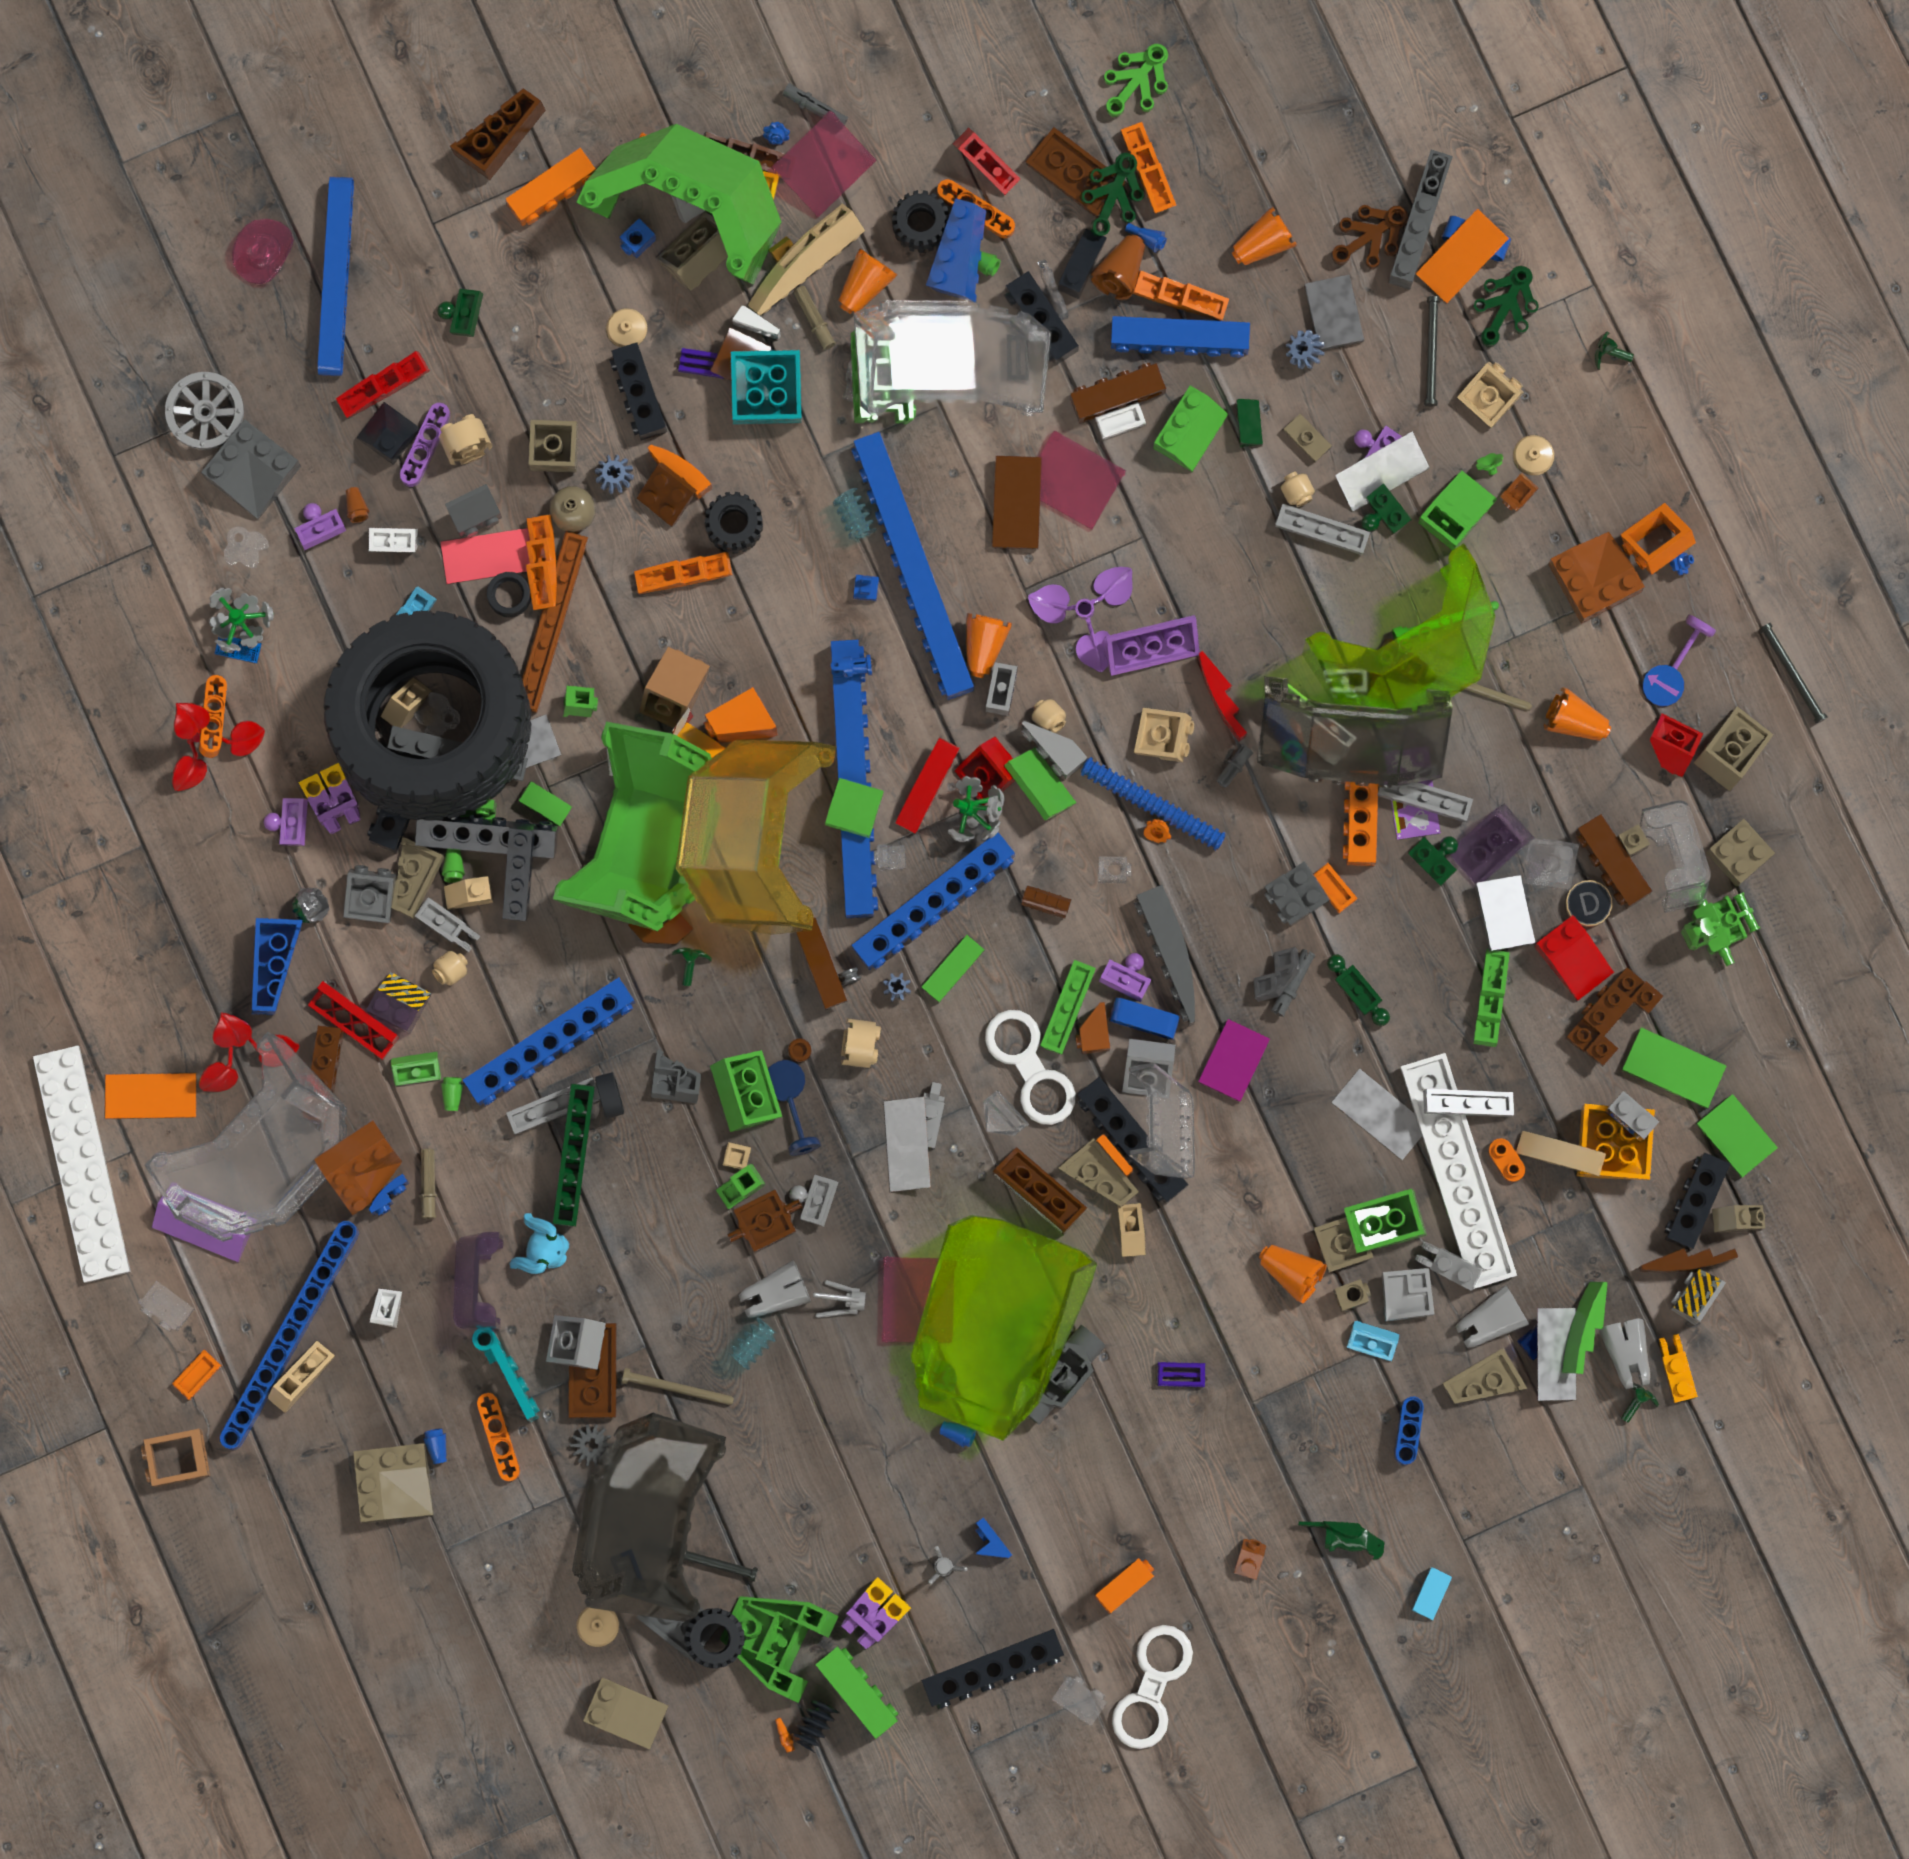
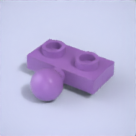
[1354,426,1402,458]
[294,503,346,550]
[264,798,308,846]
[1099,953,1151,1002]

